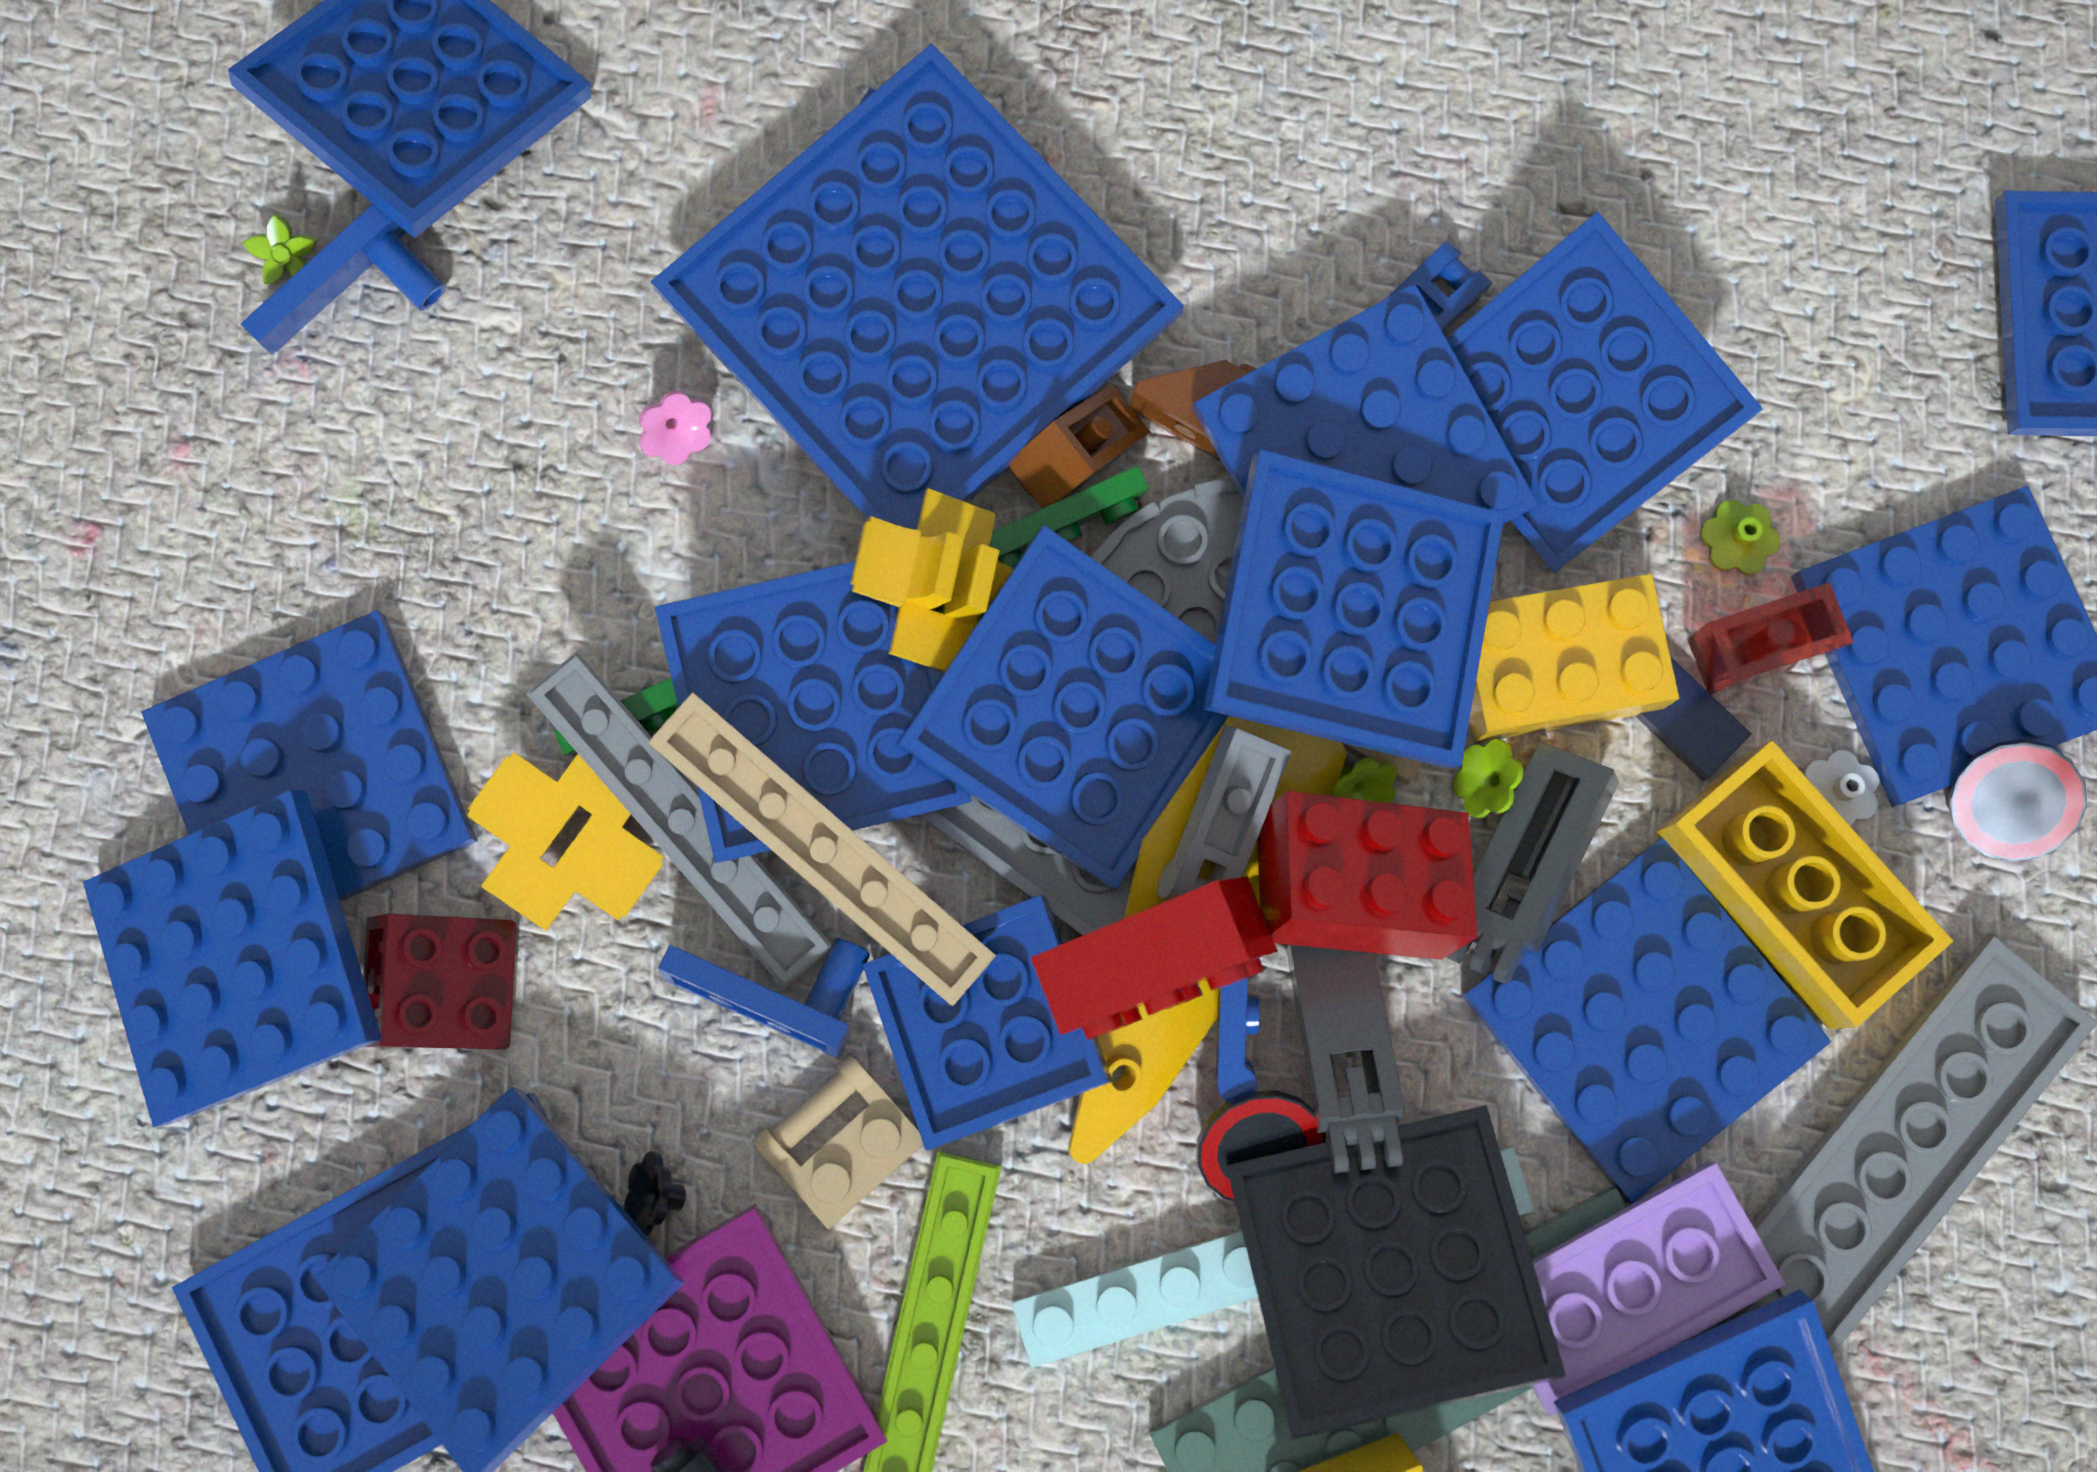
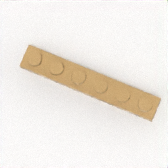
[648,692,996,1007]

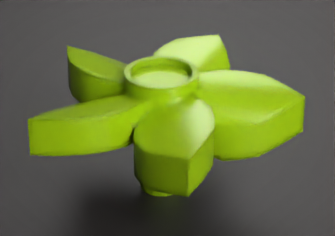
[242,212,319,285]

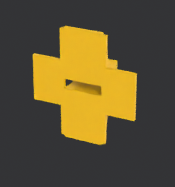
[850,488,1013,672]
[467,752,664,931]

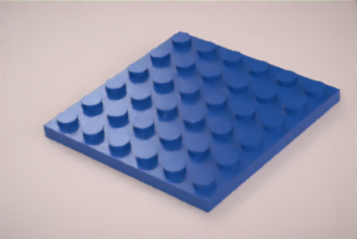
[650,43,1184,530]

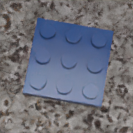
[862,895,1113,1151]

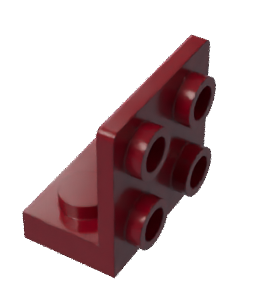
[363,913,517,1049]

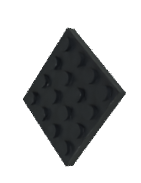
[1226,1105,1566,1440]

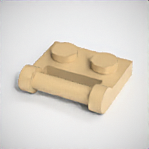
[752,1052,924,1230]

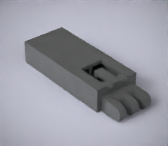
[1446,741,1619,985]
[1286,944,1405,1173]

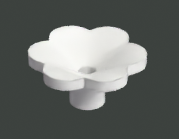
[1803,750,1879,826]

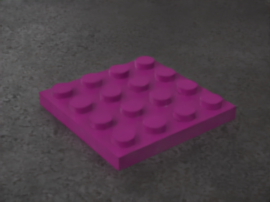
[553,1203,887,1472]

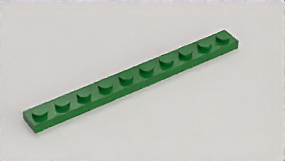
[553,466,1149,756]

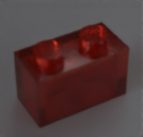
[1687,582,1854,696]

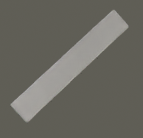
[526,651,832,989]

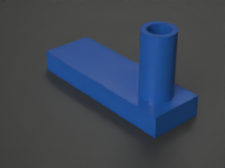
[240,204,446,355]
[658,938,870,1059]

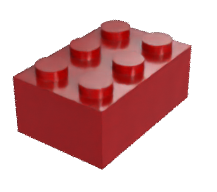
[1257,791,1477,960]
[1030,877,1278,1040]

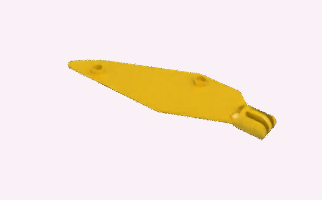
[1068,716,1347,1164]

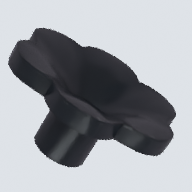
[624,1151,686,1236]

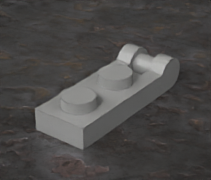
[1157,725,1292,900]

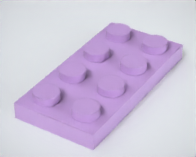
[1530,1162,1786,1416]

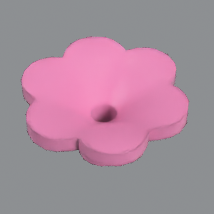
[639,390,712,465]

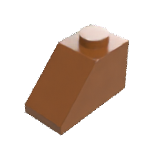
[1131,360,1257,463]
[1009,384,1151,509]

